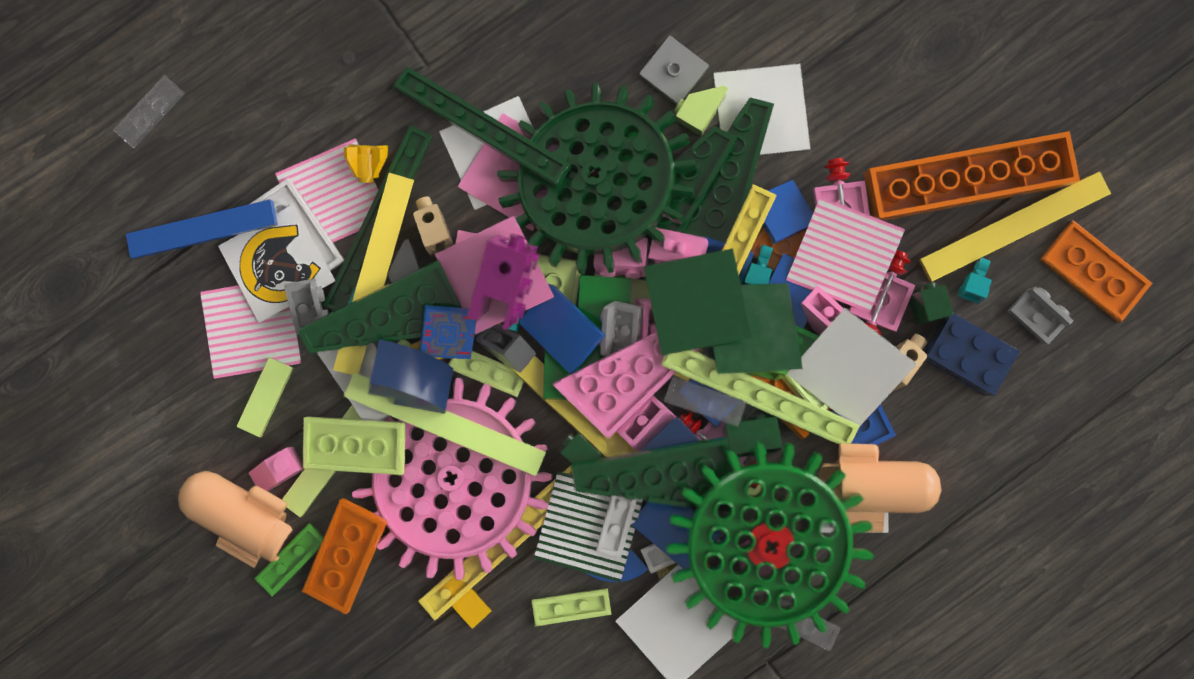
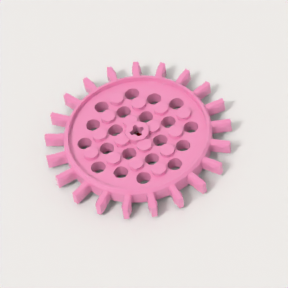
[352,378,552,580]

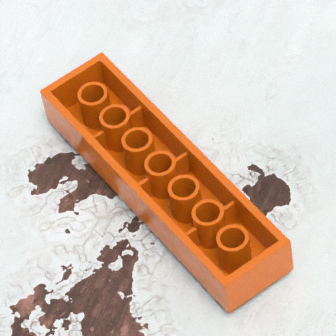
[863,131,1080,221]

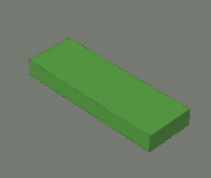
[254,523,324,597]

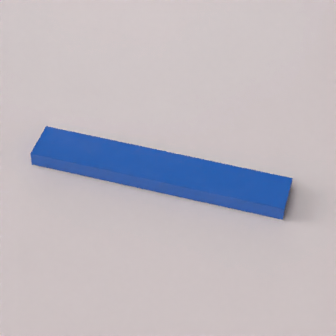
[126,199,278,259]

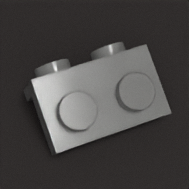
[284,278,329,334]
[1008,287,1073,345]
[599,301,643,356]

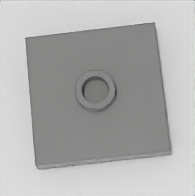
[639,36,709,105]

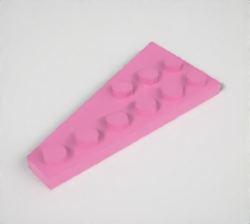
[553,332,700,438]

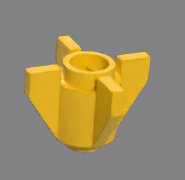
[344,144,388,183]

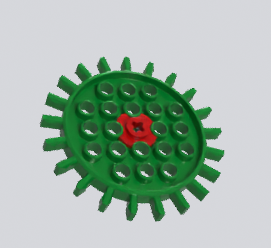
[666,441,874,648]

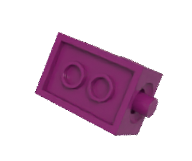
[467,234,540,330]

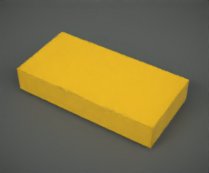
[438,576,492,629]

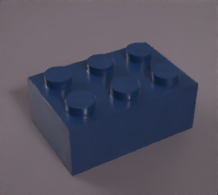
[924,313,1020,396]

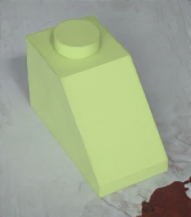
[674,86,728,136]

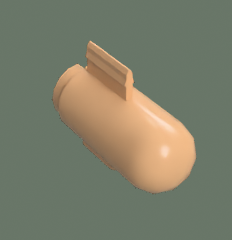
[818,444,941,532]
[178,471,292,568]

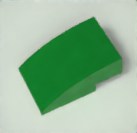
[578,275,632,349]

